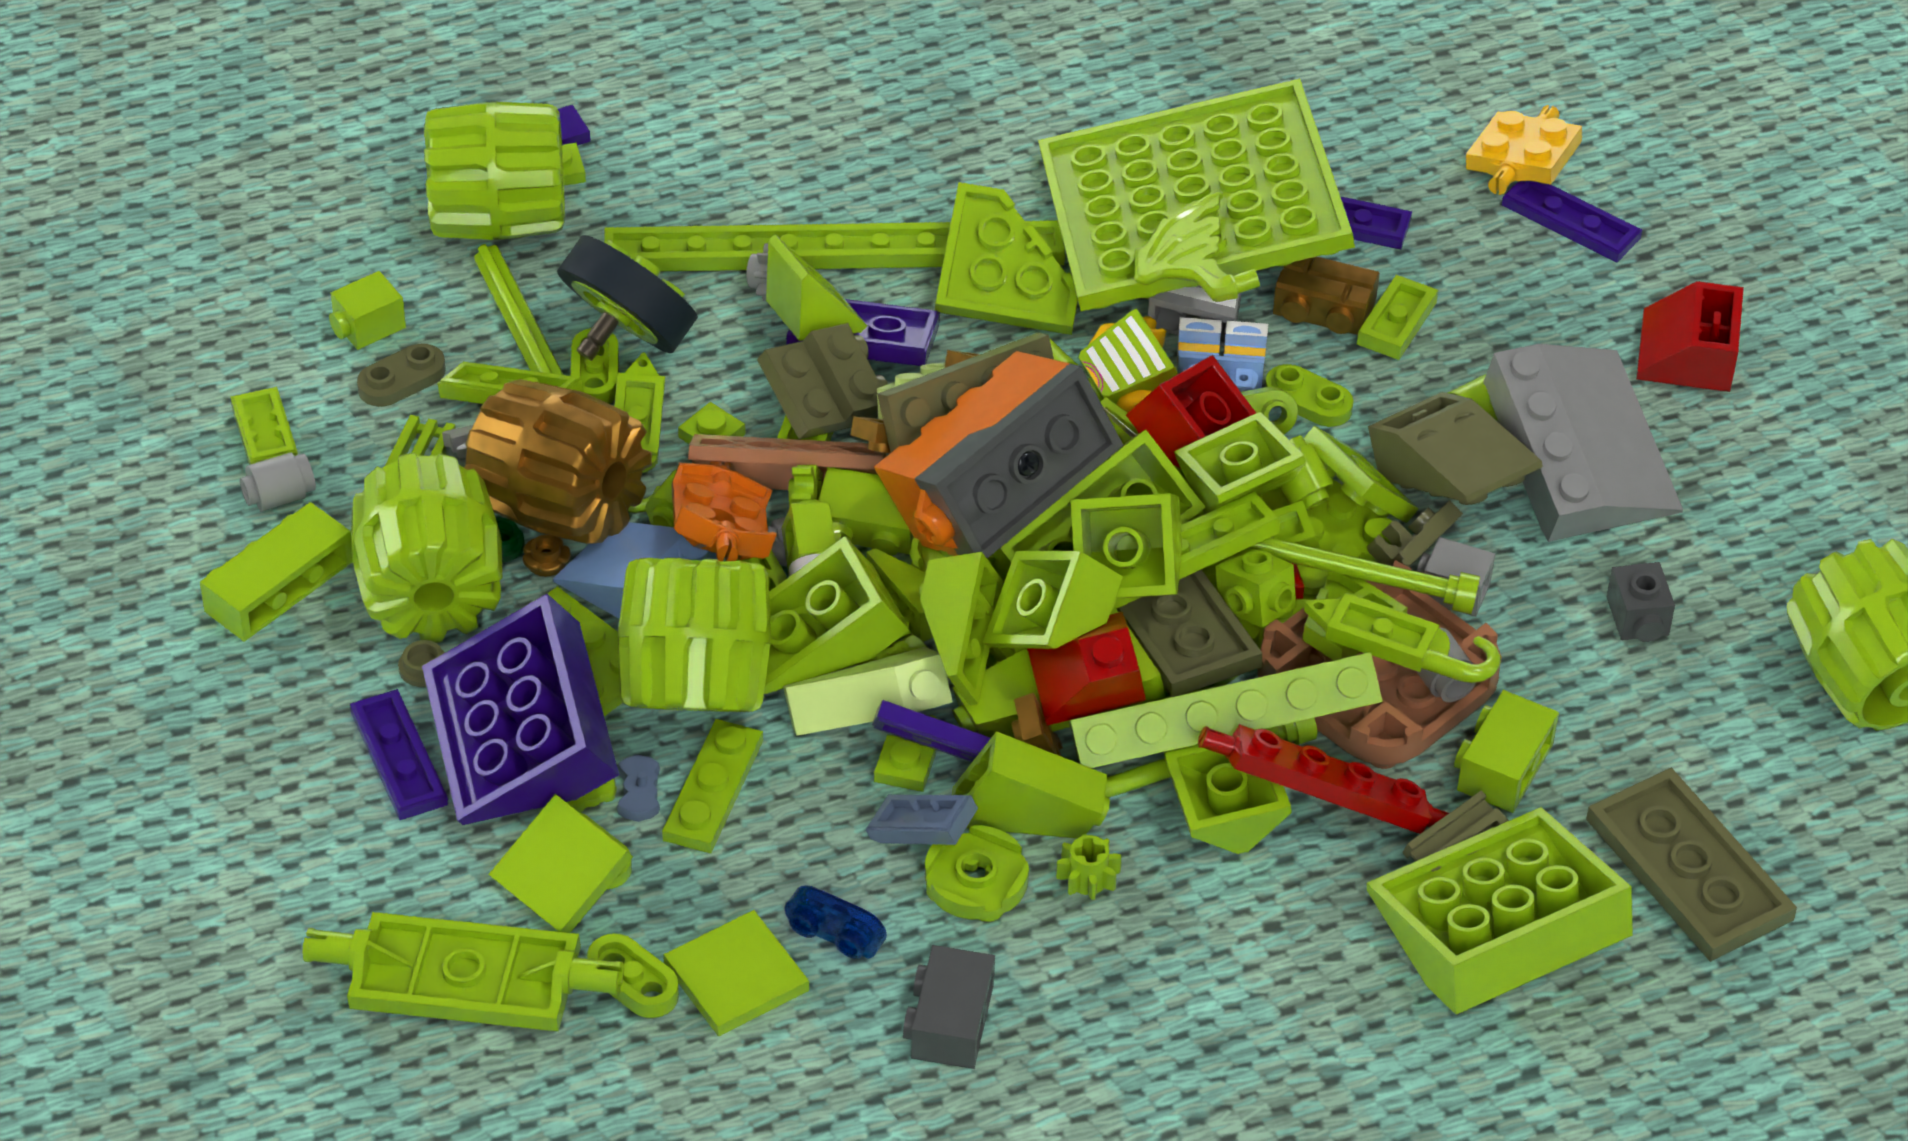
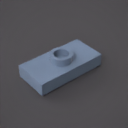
[865,794,978,845]

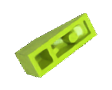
[919,552,1003,705]

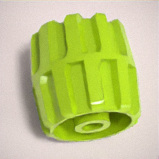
[424,101,565,240]
[351,452,503,643]
[1787,539,1908,731]
[618,557,771,712]

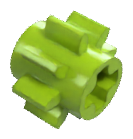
[1056,834,1122,900]

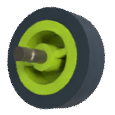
[557,235,698,361]

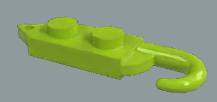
[614,352,665,513]
[1304,592,1501,683]

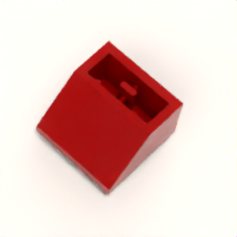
[1636,281,1744,392]

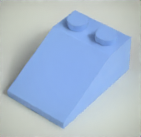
[553,522,725,619]

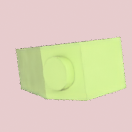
[783,647,953,736]

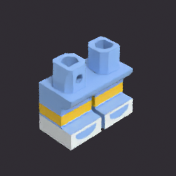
[1177,317,1269,392]

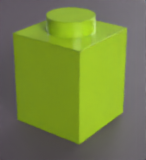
[329,271,406,350]

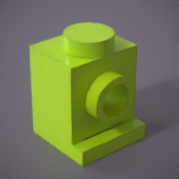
[781,499,841,577]

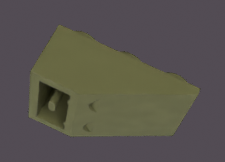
[1368,392,1543,505]

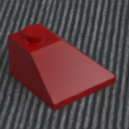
[1027,612,1146,726]

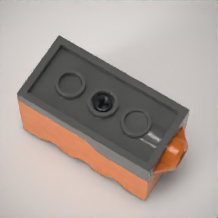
[874,351,1124,558]

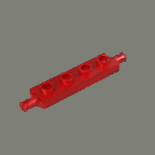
[1198,724,1449,834]

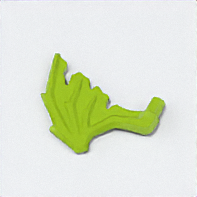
[1134,191,1260,302]

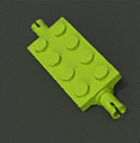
[302,912,624,1032]

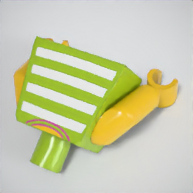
[1078,308,1178,413]

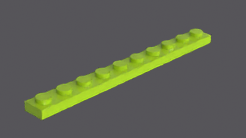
[604,220,1065,272]

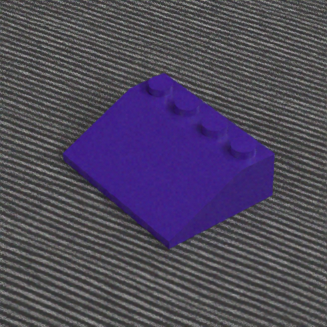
[422,594,619,825]

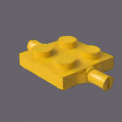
[1466,105,1582,195]

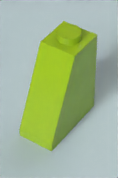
[952,731,1110,839]

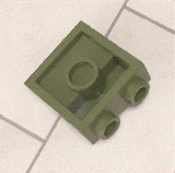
[757,323,888,440]

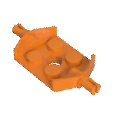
[671,461,777,561]

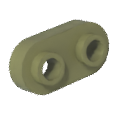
[357,343,446,407]

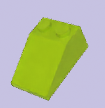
[764,536,910,694]

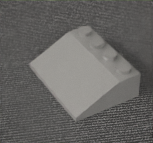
[1484,344,1683,542]

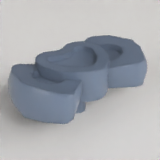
[616,755,660,822]

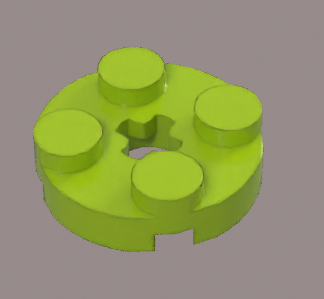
[925,825,1029,922]

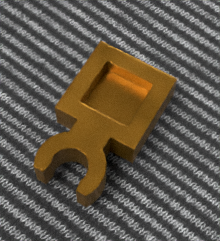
[1011,693,1063,757]

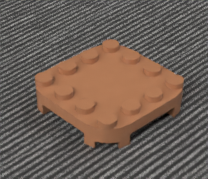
[1257,560,1502,769]

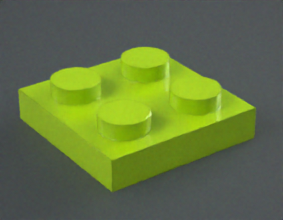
[1303,425,1419,523]

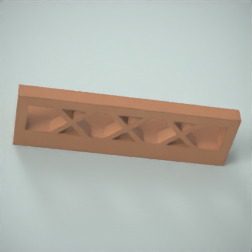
[688,434,886,490]

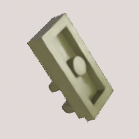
[1367,500,1463,567]

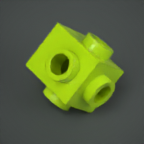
[1215,547,1296,628]

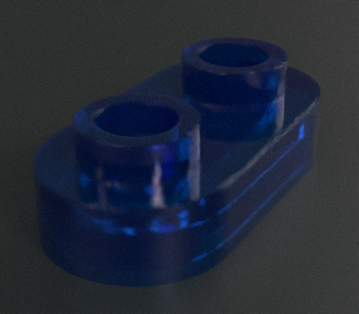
[784,885,887,959]

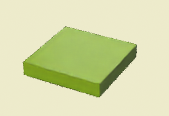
[488,794,633,933]
[663,910,809,1037]

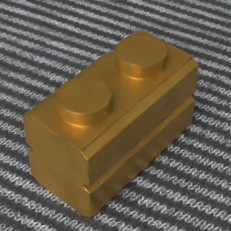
[1273,257,1380,335]

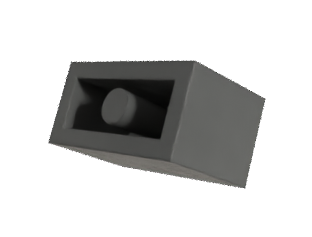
[903,945,995,1069]

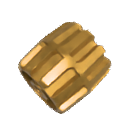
[464,379,652,544]

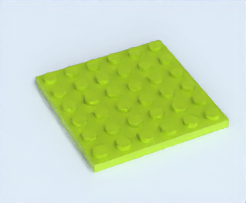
[1038,78,1355,312]

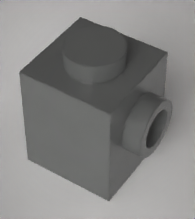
[1606,562,1675,642]

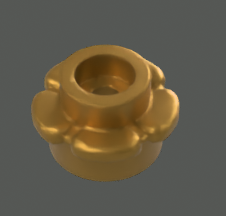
[522,535,571,577]

